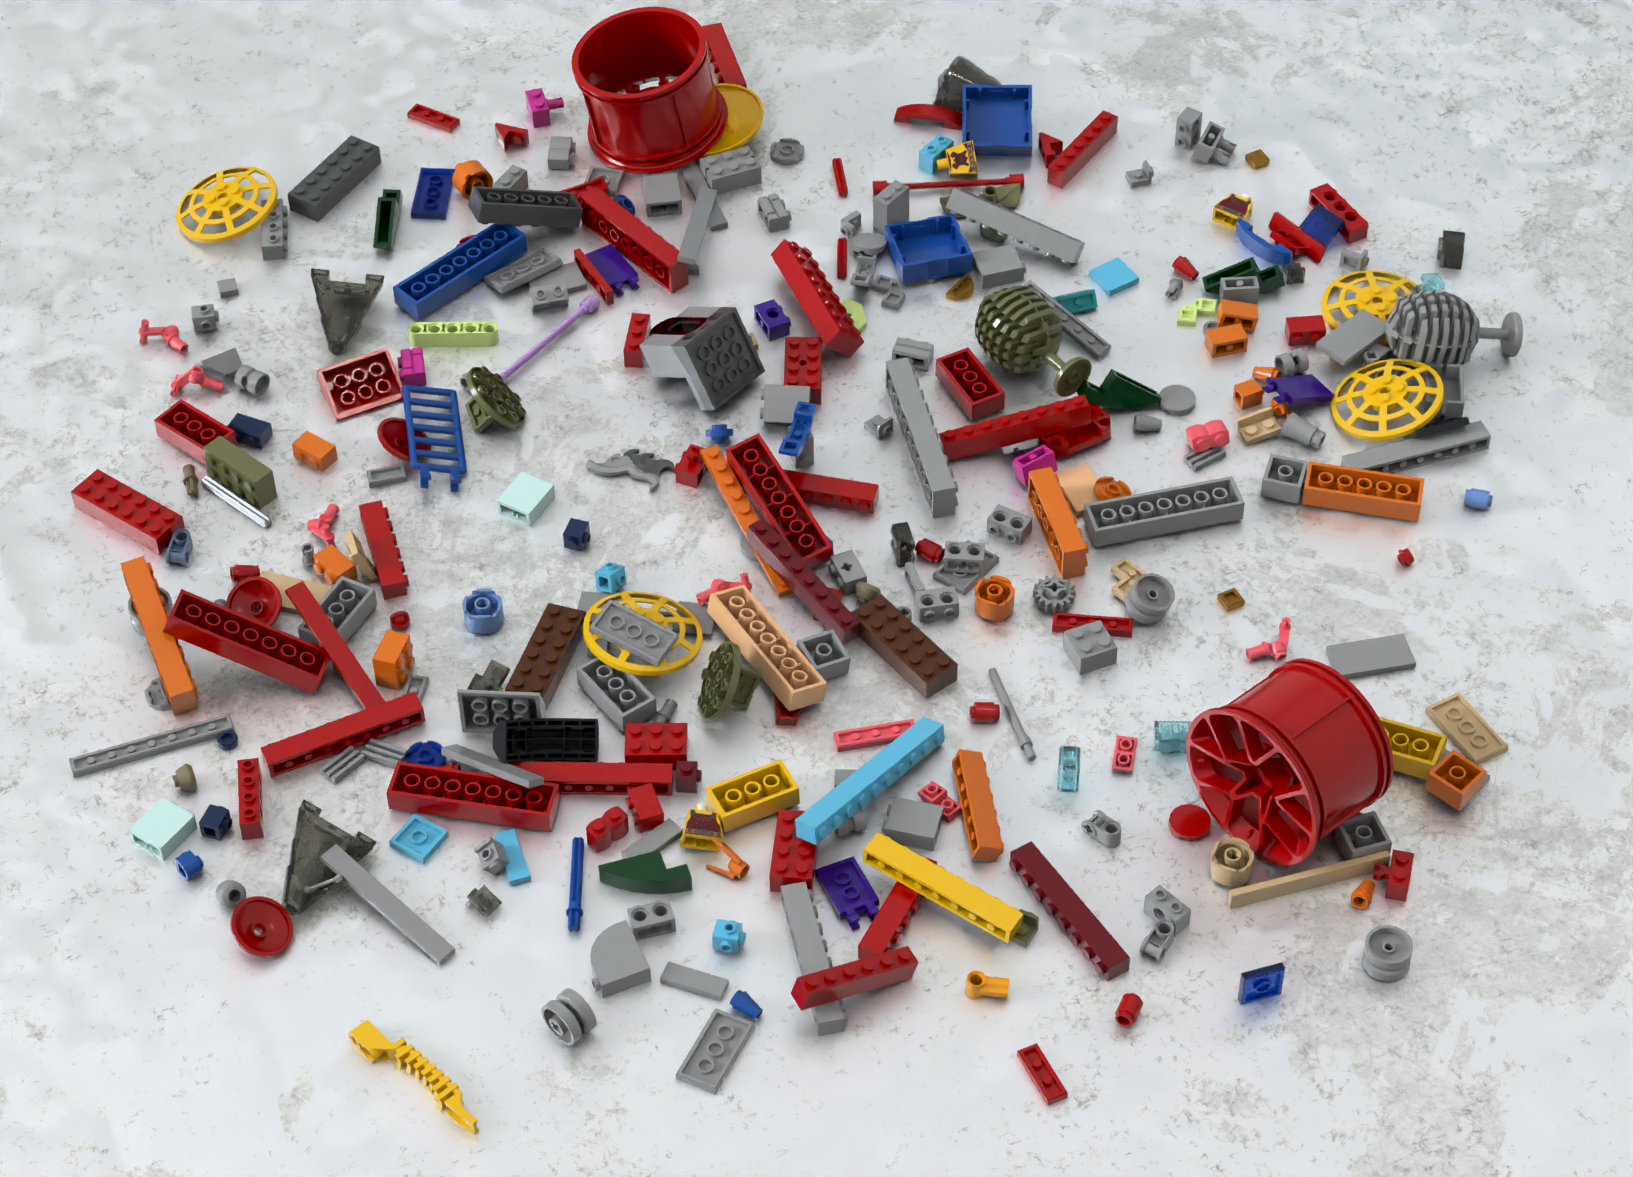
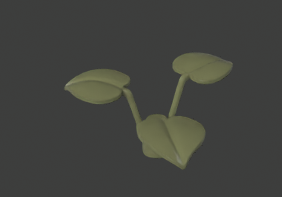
[940,183,1021,241]

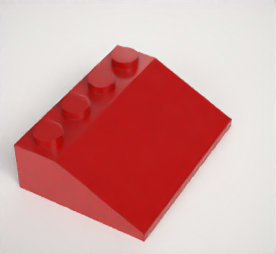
[316,347,403,421]

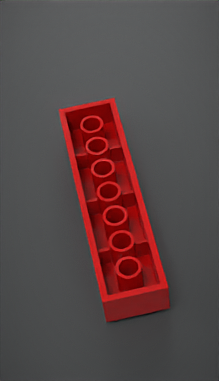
[580,187,689,294]
[770,239,864,357]
[725,433,834,570]
[163,589,329,695]
[386,761,561,832]

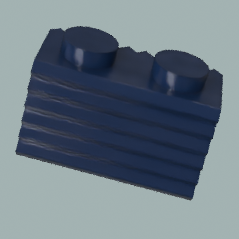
[227,413,273,449]

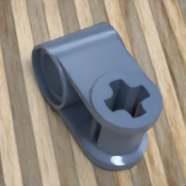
[165,528,193,566]

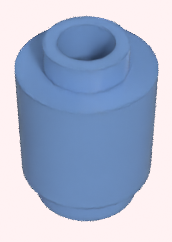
[1464,488,1493,510]

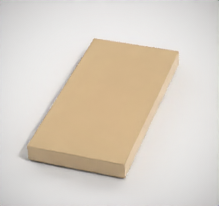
[259,571,332,615]
[1425,692,1509,765]

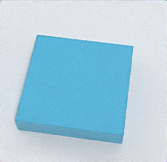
[1088,258,1139,296]
[389,813,449,864]

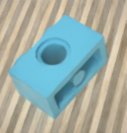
[919,134,954,175]

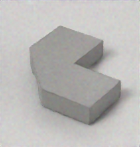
[872,274,905,311]

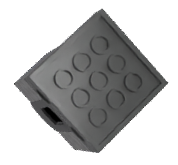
[639,306,765,411]

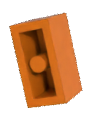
[1217,299,1258,332]
[1204,323,1248,358]
[292,431,338,472]
[313,544,358,585]

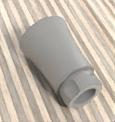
[1281,412,1326,449]

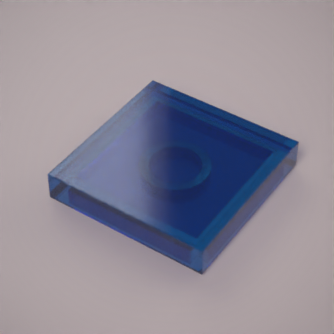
[1299,203,1346,248]
[1238,962,1285,1005]

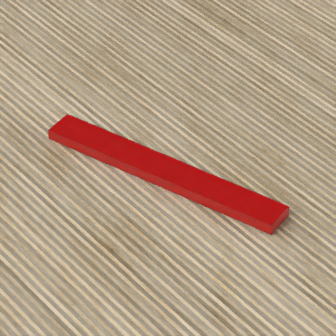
[285,581,385,709]

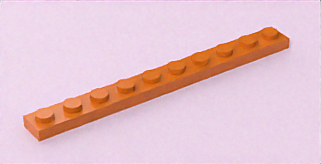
[700,444,794,598]

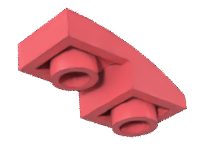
[1112,735,1137,773]
[918,781,962,823]

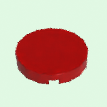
[1169,804,1211,841]

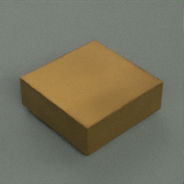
[1245,149,1270,169]
[1217,588,1245,612]

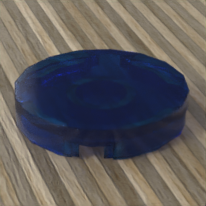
[405,741,447,767]

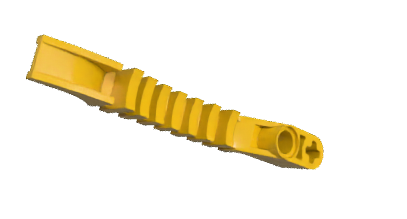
[348,1020,479,1134]

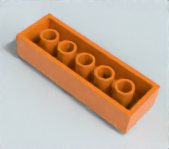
[1302,461,1425,522]
[1028,467,1089,579]

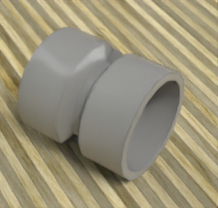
[1274,348,1309,377]
[234,365,270,396]
[834,809,867,837]

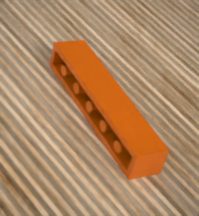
[952,749,1004,862]

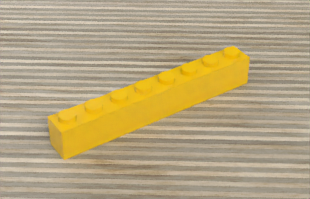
[862,832,1024,944]

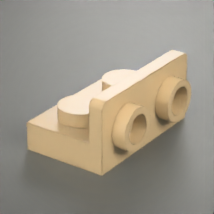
[1237,406,1281,446]

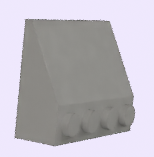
[457,689,546,734]

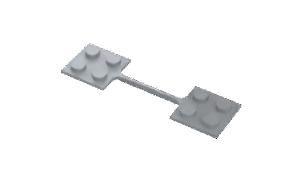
[577,591,715,636]

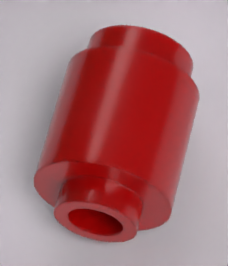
[915,538,945,563]
[970,702,1000,722]
[1115,993,1143,1027]

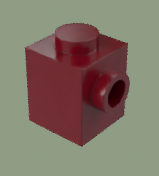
[675,760,702,793]

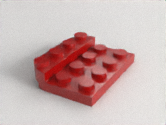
[1035,403,1111,460]

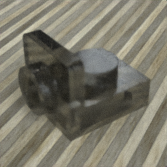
[1282,263,1305,284]
[465,885,502,919]

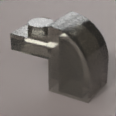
[467,659,511,691]

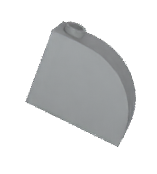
[590,920,651,998]

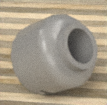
[216,880,246,909]

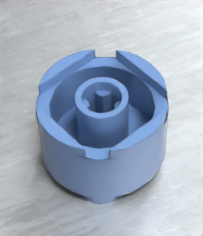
[462,589,504,634]

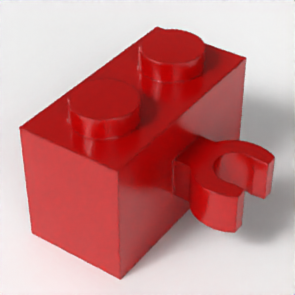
[674,444,708,488]
[1372,849,1414,902]

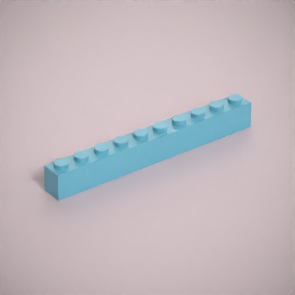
[795,717,945,845]

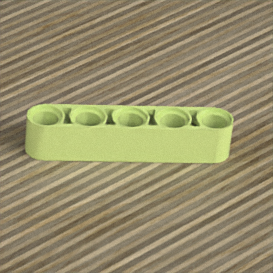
[408,322,499,347]

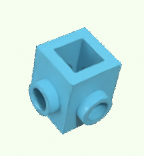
[595,562,627,593]
[712,919,746,953]

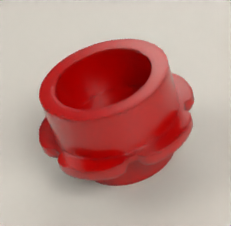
[1397,548,1414,567]

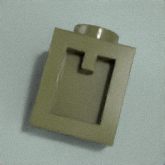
[1011,909,1039,948]

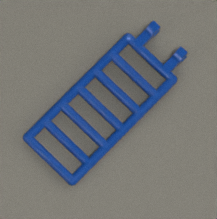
[402,385,467,492]

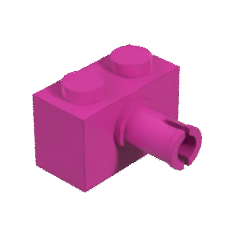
[525,88,564,128]
[1012,444,1058,487]

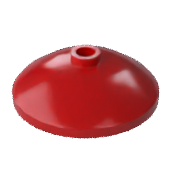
[377,417,431,462]
[226,576,282,626]
[230,896,293,958]

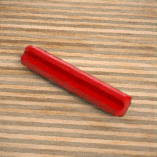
[832,158,848,197]
[837,238,847,279]

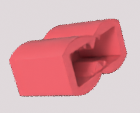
[1185,420,1230,452]

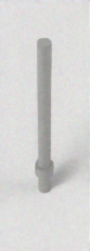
[988,668,1036,761]

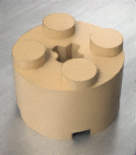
[1210,837,1254,888]

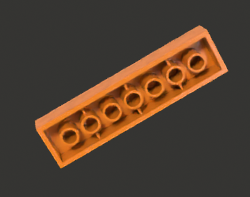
[120,556,199,715]

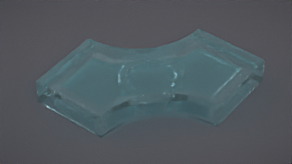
[1414,273,1446,294]

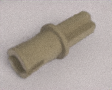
[183,464,199,498]

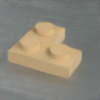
[344,530,378,582]
[1111,557,1147,602]

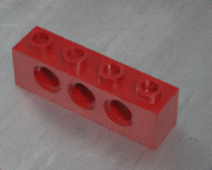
[1308,183,1369,244]
[237,758,264,840]

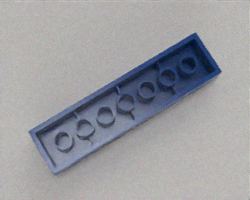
[393,223,528,321]

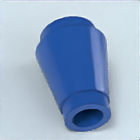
[730,990,763,1020]

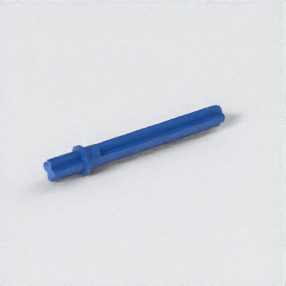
[566,837,584,932]

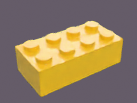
[1379,717,1447,780]
[706,759,800,833]

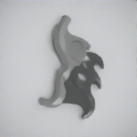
[586,449,674,492]

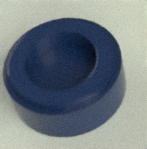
[217,730,239,751]

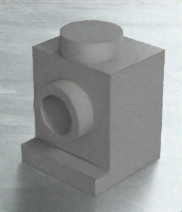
[474,837,509,875]

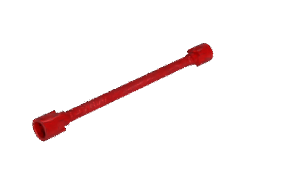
[873,174,1024,195]

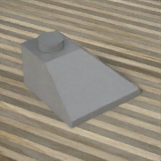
[195,348,243,378]

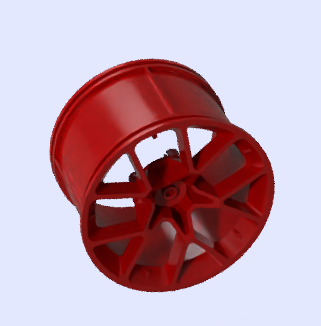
[571,7,728,174]
[1186,658,1394,865]

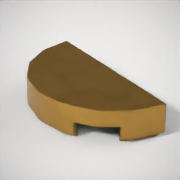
[946,274,974,300]

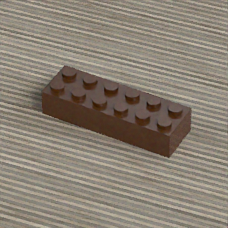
[851,594,958,699]
[505,603,586,710]

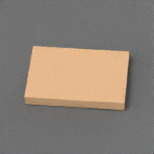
[1054,463,1101,516]

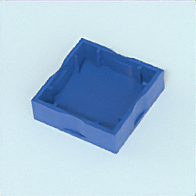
[962,84,1032,156]
[884,214,973,284]

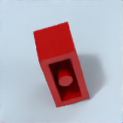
[1284,315,1326,346]
[625,783,664,833]

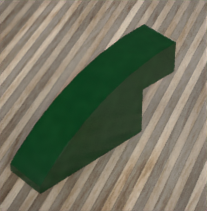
[373,189,403,249]
[1202,257,1285,294]
[1076,369,1162,409]
[598,850,692,894]

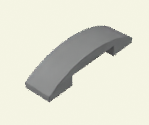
[850,251,878,287]

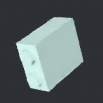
[497,472,555,527]
[129,797,197,861]

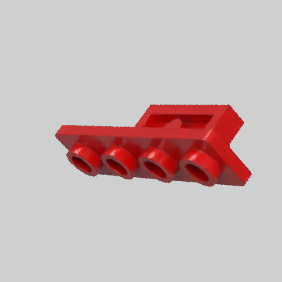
[1268,212,1327,263]

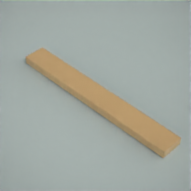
[1227,850,1391,909]

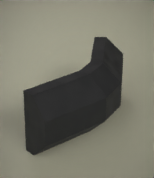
[493,718,599,762]

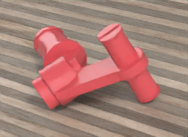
[139,319,189,354]
[170,366,224,397]
[307,504,340,547]
[696,573,752,606]
[1245,617,1291,661]

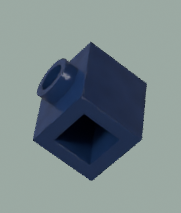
[563,518,591,551]
[199,804,232,841]

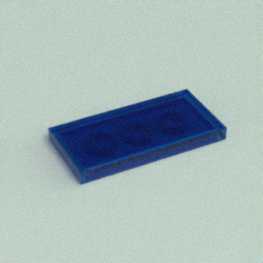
[411,168,455,220]

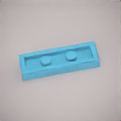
[494,829,531,886]

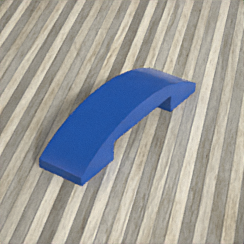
[1236,217,1293,267]
[779,401,817,457]

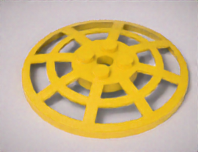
[176,166,278,243]
[1321,270,1423,348]
[1331,359,1444,441]
[583,591,703,676]

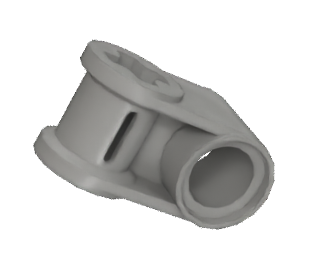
[1362,342,1393,375]
[1081,810,1121,848]
[1140,919,1174,962]

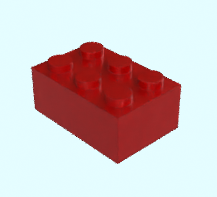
[624,723,688,770]

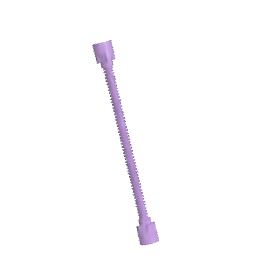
[499,294,600,384]

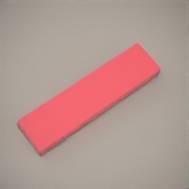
[833,719,915,752]

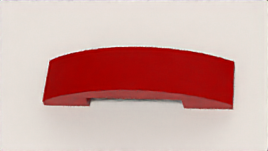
[894,104,962,130]

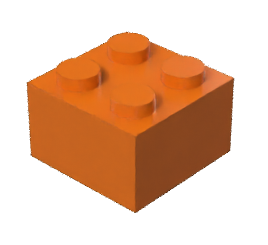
[372,630,415,690]
[1425,750,1487,811]

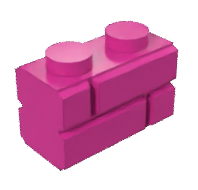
[397,347,427,386]

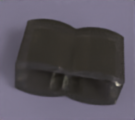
[891,522,915,568]

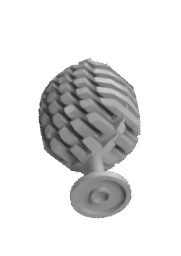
[1385,290,1523,370]

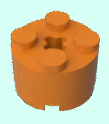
[452,160,493,200]
[974,575,1015,623]

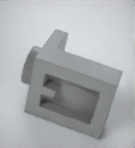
[1125,160,1154,188]
[840,210,861,240]
[1339,248,1369,272]
[864,414,893,440]

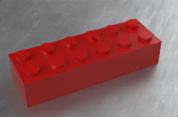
[71,469,185,555]

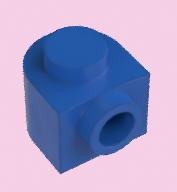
[175,850,204,881]

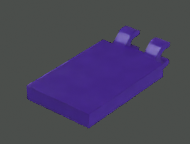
[585,244,640,297]
[1262,374,1334,405]
[815,856,879,930]

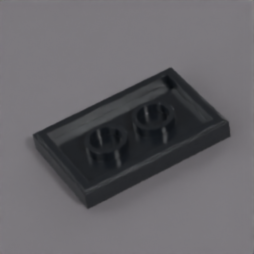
[1403,417,1470,438]

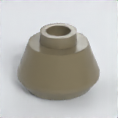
[855,581,881,604]
[172,764,197,791]

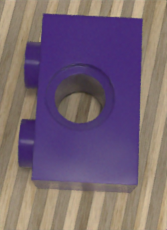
[754,299,791,341]

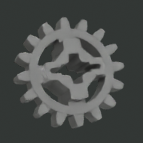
[1033,575,1076,613]

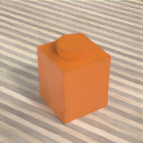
[1233,378,1264,410]

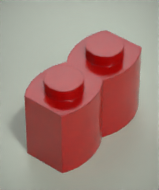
[586,806,629,853]

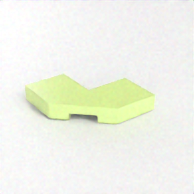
[841,298,867,332]
[1177,298,1217,327]

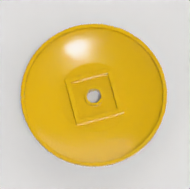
[702,83,764,157]

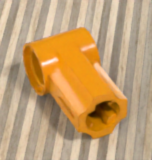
[965,970,1009,999]

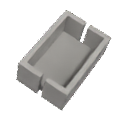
[699,146,762,195]
[1423,362,1464,419]

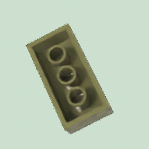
[203,435,277,510]

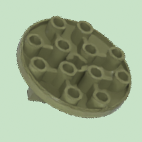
[465,366,527,433]
[697,641,762,722]

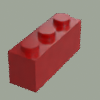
[623,313,651,368]

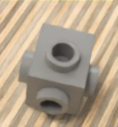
[191,304,219,332]

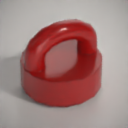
[390,611,410,631]

